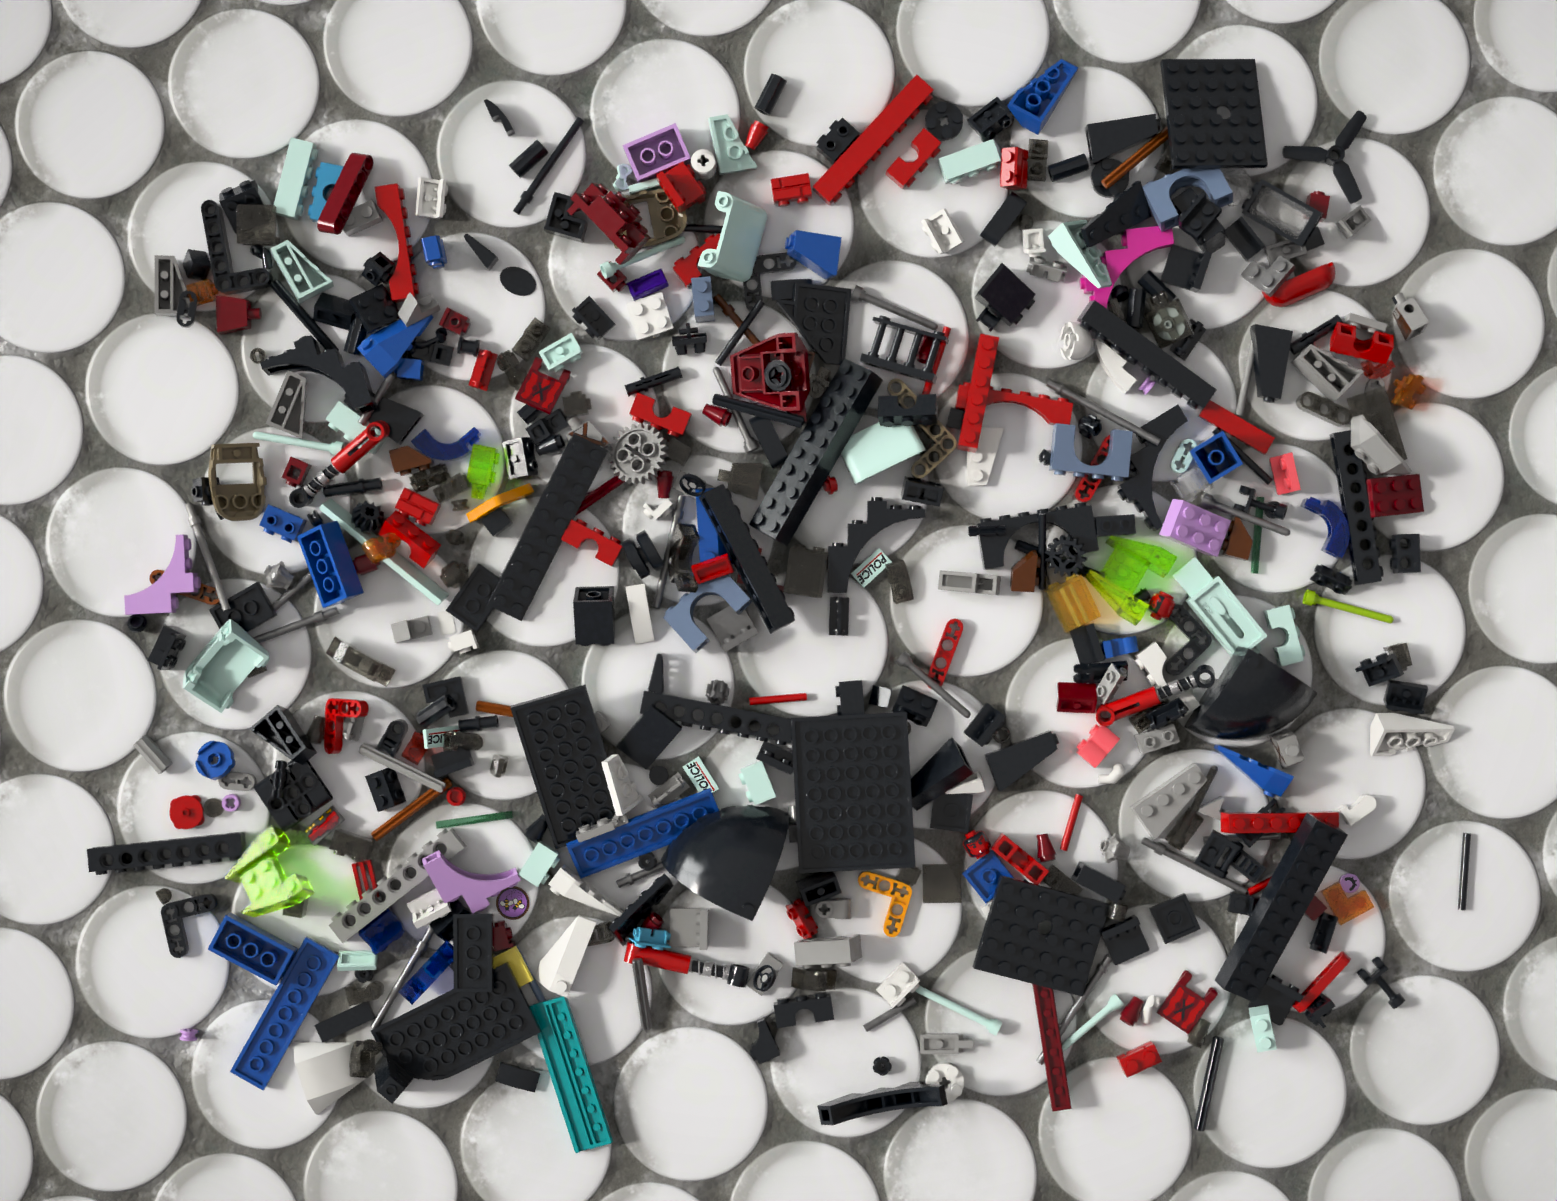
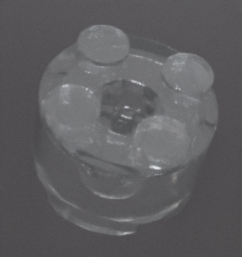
[1170,465,1215,503]

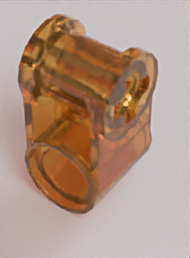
[361,533,401,564]

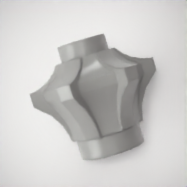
[263,561,294,589]
[1100,833,1130,863]

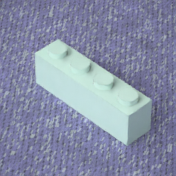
[272,137,318,220]

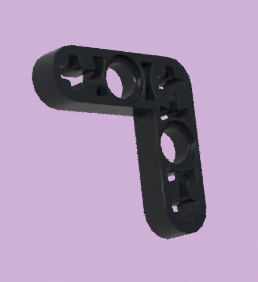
[743,252,797,311]
[1165,604,1212,675]
[161,894,218,958]

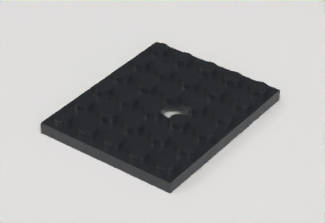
[1160,59,1268,169]
[973,875,1110,996]

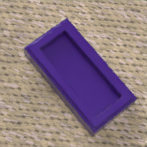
[627,268,669,301]

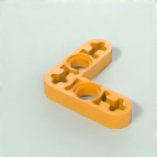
[466,483,534,523]
[858,871,912,937]

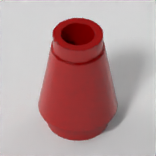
[745,120,769,150]

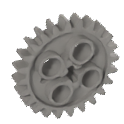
[608,423,669,485]

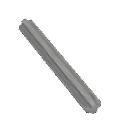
[359,743,446,793]

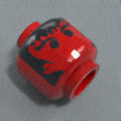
[1147,591,1176,621]
[962,829,991,859]

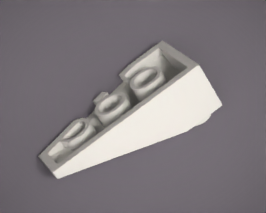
[1370,713,1455,756]
[548,865,624,916]
[534,915,596,998]

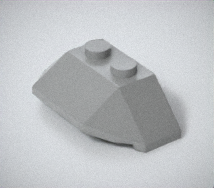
[1351,415,1412,476]

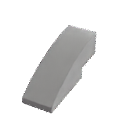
[938,570,1001,595]

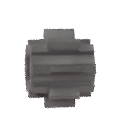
[705,680,730,705]

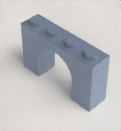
[1142,168,1233,232]
[1049,423,1133,481]
[663,575,753,653]

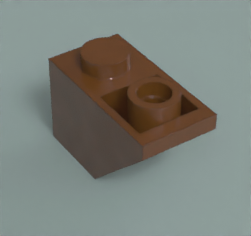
[389,446,434,476]
[1221,517,1253,561]
[1010,550,1041,592]

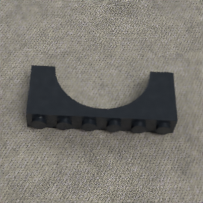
[976,502,1099,570]

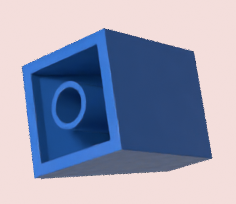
[785,230,842,280]
[1189,431,1243,484]

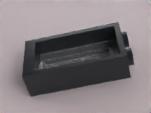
[1241,179,1324,248]

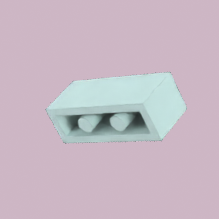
[938,139,1001,184]
[326,401,387,455]

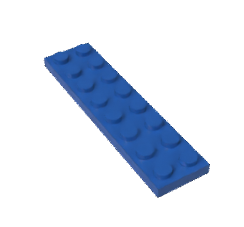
[566,788,719,879]
[230,937,339,1091]

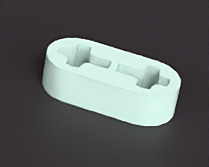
[1170,439,1197,474]

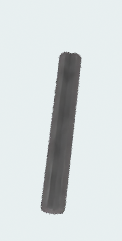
[632,958,652,1030]

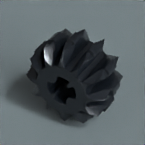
[351,501,384,534]

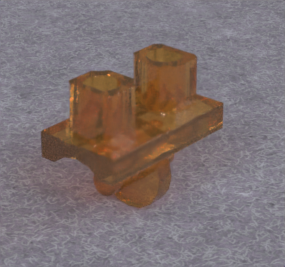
[1391,374,1427,410]

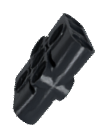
[254,760,333,832]

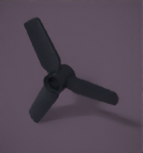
[1282,110,1367,204]

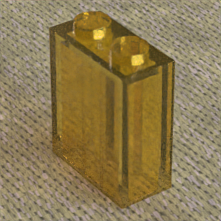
[1045,573,1101,633]

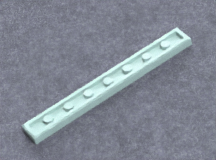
[319,498,449,605]

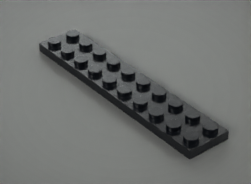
[487,433,608,621]

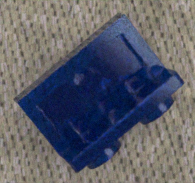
[358,908,405,955]

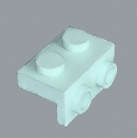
[539,333,583,373]

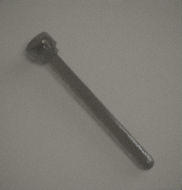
[1168,765,1218,850]

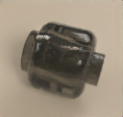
[440,560,469,589]

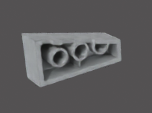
[1130,763,1207,840]

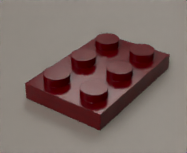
[1366,474,1424,518]

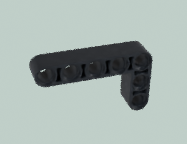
[201,200,273,295]

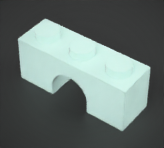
[1263,605,1305,666]

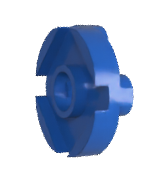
[195,741,236,780]

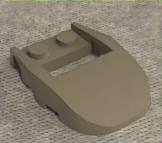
[614,189,687,249]
[208,443,267,521]

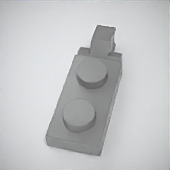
[576,813,629,842]
[920,1033,973,1054]

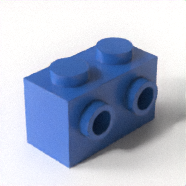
[259,504,307,543]

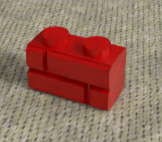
[1000,147,1028,190]
[771,173,812,207]
[395,488,441,527]
[1116,1041,1162,1078]

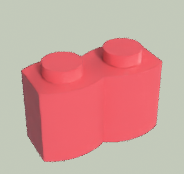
[1076,724,1120,768]

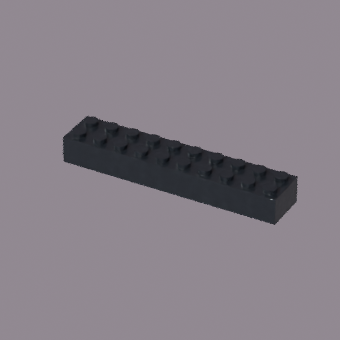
[749,358,883,546]
[1215,813,1348,1003]

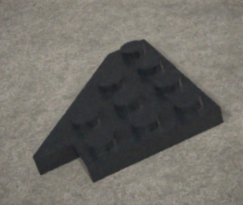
[776,282,851,365]

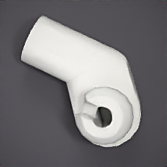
[1098,764,1125,784]
[1141,995,1160,1024]

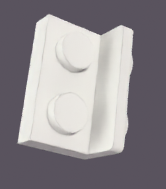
[876,962,920,1008]

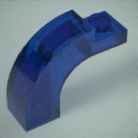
[411,427,481,462]
[1300,497,1350,559]
[398,940,453,1005]

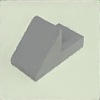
[1336,205,1371,239]
[398,292,441,327]
[391,616,433,643]
[1196,796,1229,821]

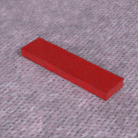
[1198,400,1275,455]

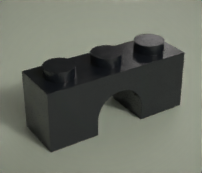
[878,394,938,427]
[774,992,834,1028]

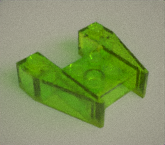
[1085,535,1177,626]
[225,826,314,917]

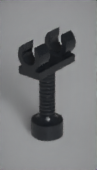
[1234,485,1288,520]
[1356,957,1405,1009]

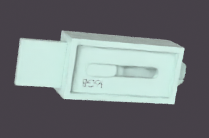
[1172,557,1267,657]

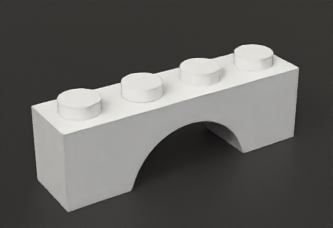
[1135,642,1200,718]

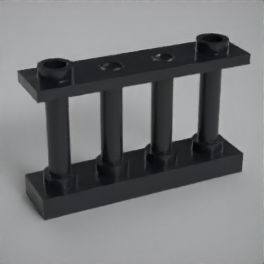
[860,315,949,384]

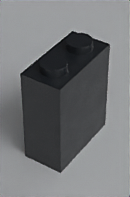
[1071,861,1126,903]

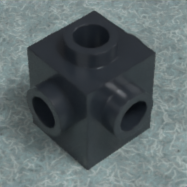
[361,252,394,287]
[191,477,219,506]

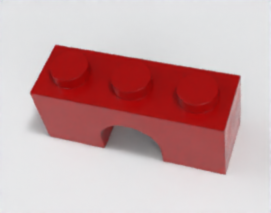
[885,128,941,189]
[673,233,720,289]
[1330,322,1394,364]
[629,392,692,438]
[378,510,441,569]
[561,518,623,567]
[990,833,1049,885]

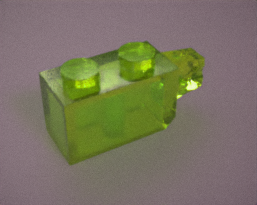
[467,444,500,500]

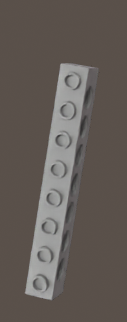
[329,828,467,943]

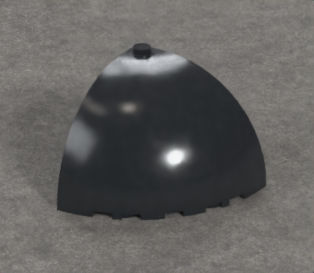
[1184,646,1317,741]
[661,805,789,921]

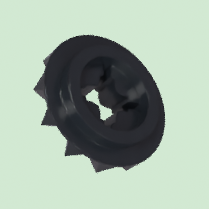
[764,360,793,391]

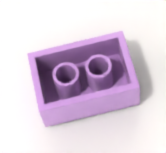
[623,123,691,183]
[1159,499,1231,557]

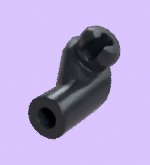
[250,244,273,270]

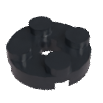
[925,101,963,141]
[1090,158,1129,198]

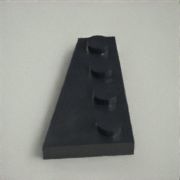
[609,874,674,946]

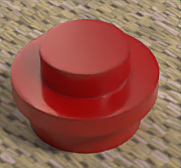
[822,475,838,495]
[447,787,466,806]

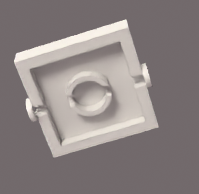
[626,292,674,341]

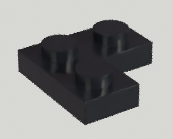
[422,676,469,718]

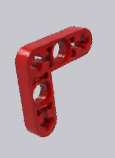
[324,698,369,754]

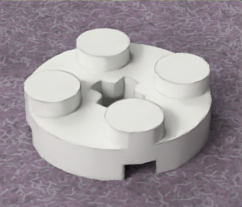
[925,1062,964,1102]

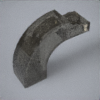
[668,523,700,593]
[326,636,396,687]

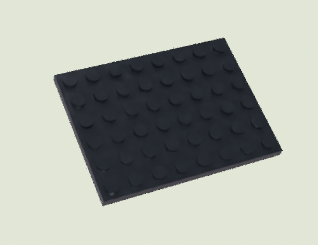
[791,712,916,873]

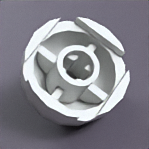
[1060,322,1094,360]

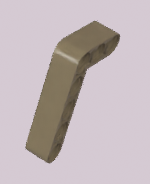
[887,378,957,479]

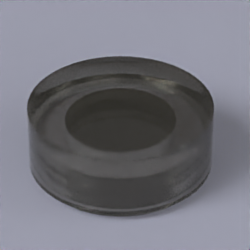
[204,798,224,817]

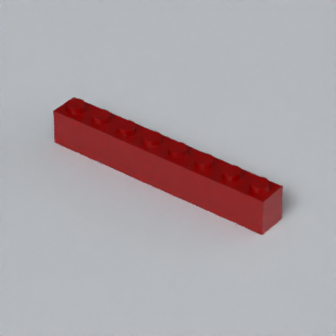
[812,75,934,205]

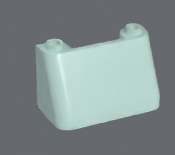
[698,191,767,282]
[840,422,926,485]
[183,619,270,713]

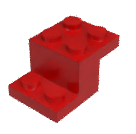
[656,161,706,214]

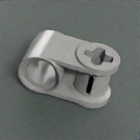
[814,898,851,919]

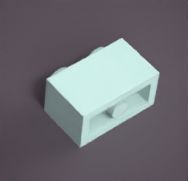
[738,761,776,805]
[518,841,560,887]
[1249,1005,1277,1053]

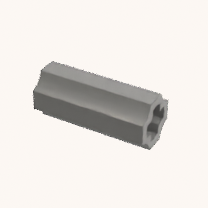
[133,735,172,774]

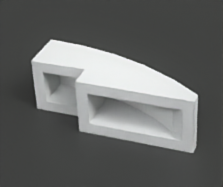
[1094,338,1136,394]
[626,584,655,644]

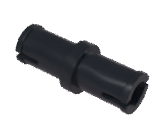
[458,715,499,732]

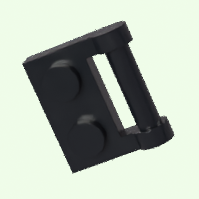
[1194,829,1244,878]

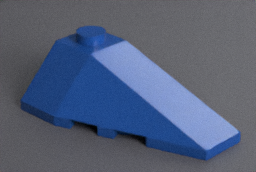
[1007,59,1078,135]
[357,315,434,378]
[695,488,733,564]
[1214,744,1294,798]

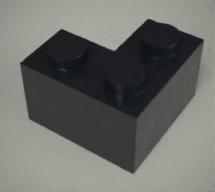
[544,192,588,243]

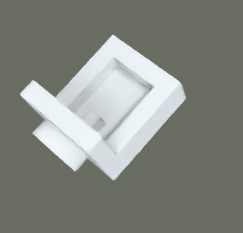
[1022,228,1046,257]
[643,498,673,520]

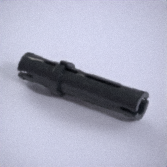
[1290,315,1343,355]
[624,366,683,397]
[323,477,383,497]

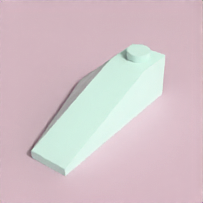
[1048,220,1112,289]

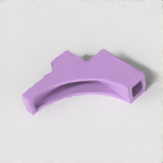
[124,534,201,615]
[422,850,521,913]

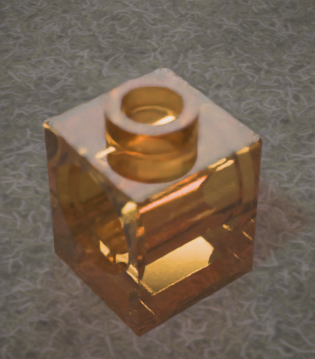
[186,279,219,306]

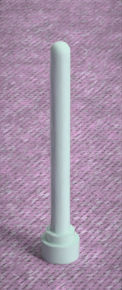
[600,236,685,279]
[253,431,345,456]
[915,986,1002,1036]
[1062,994,1125,1052]

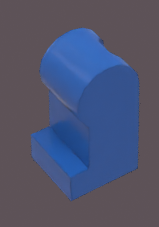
[1100,636,1139,659]

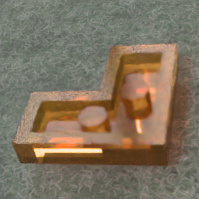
[1321,882,1374,925]

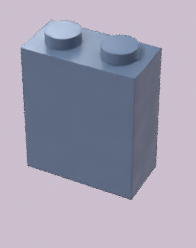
[691,276,715,323]

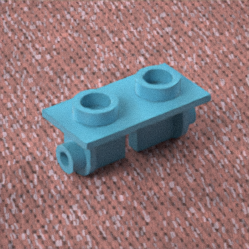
[629,927,671,950]

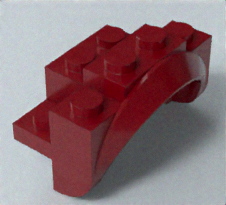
[567,183,651,265]

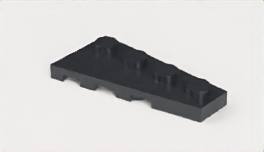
[1081,181,1152,247]

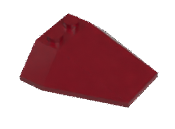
[730,332,810,411]

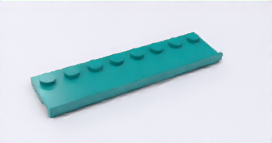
[529,996,613,1153]

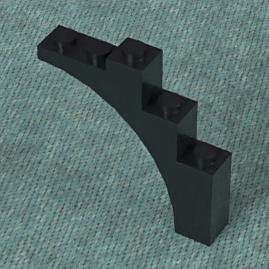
[260,335,378,415]
[1117,405,1188,531]
[827,497,925,593]
[817,1082,948,1125]

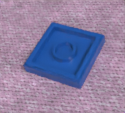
[962,849,1015,903]

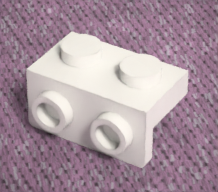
[415,177,448,219]
[921,208,964,254]
[407,888,451,929]

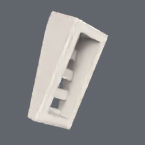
[945,771,985,794]

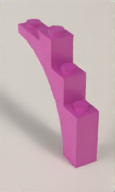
[1079,226,1174,309]

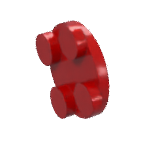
[169,795,205,829]

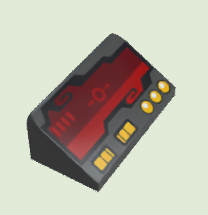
[304,805,345,846]

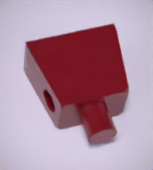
[216,296,262,334]

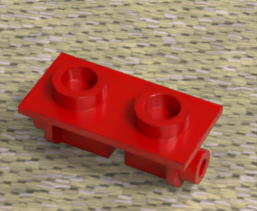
[468,349,498,391]
[785,899,818,939]

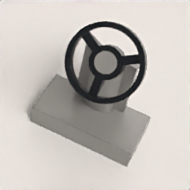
[672,470,715,499]
[746,953,783,996]

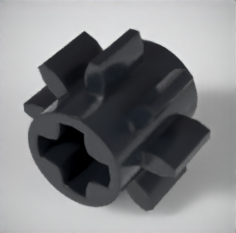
[1078,414,1102,439]

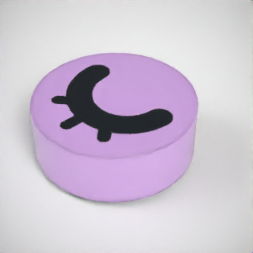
[1339,873,1360,893]

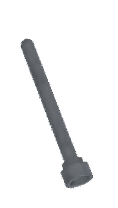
[851,285,938,330]
[713,367,760,453]
[1200,493,1290,536]
[895,651,971,718]

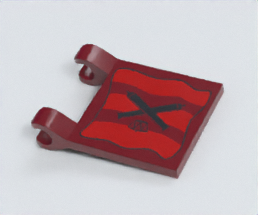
[515,357,571,414]
[1156,970,1218,1034]

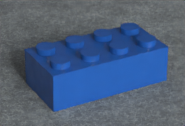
[297,521,364,608]
[208,913,298,986]

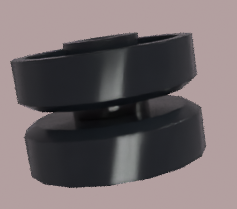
[621,530,665,579]

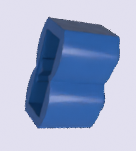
[421,235,448,269]

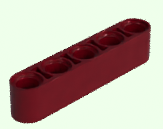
[317,153,373,235]

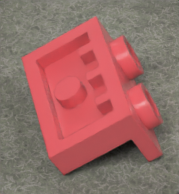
[1269,452,1301,495]

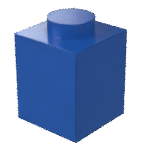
[394,358,424,381]

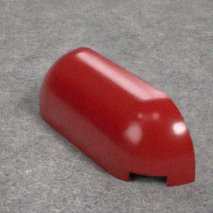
[1262,262,1335,307]

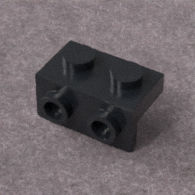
[572,296,616,340]
[1355,652,1404,687]
[1383,680,1428,715]
[891,685,938,727]
[964,703,1006,747]
[365,768,406,812]

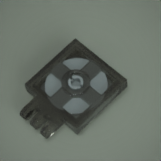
[1144,290,1195,349]

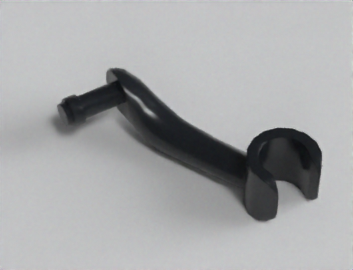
[411,328,447,354]

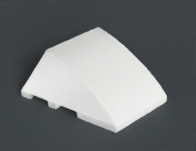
[293,1041,366,1115]

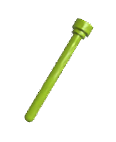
[1303,589,1394,623]

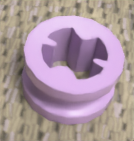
[1138,376,1156,395]
[222,794,241,812]
[179,1029,198,1041]

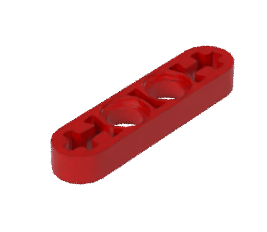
[1075,435,1110,503]
[926,619,963,689]
[1293,951,1351,1013]

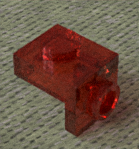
[1360,360,1396,379]
[401,732,428,766]

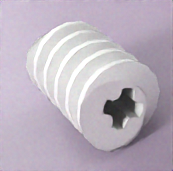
[691,149,716,180]

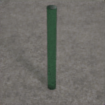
[1251,497,1264,574]
[436,811,513,829]

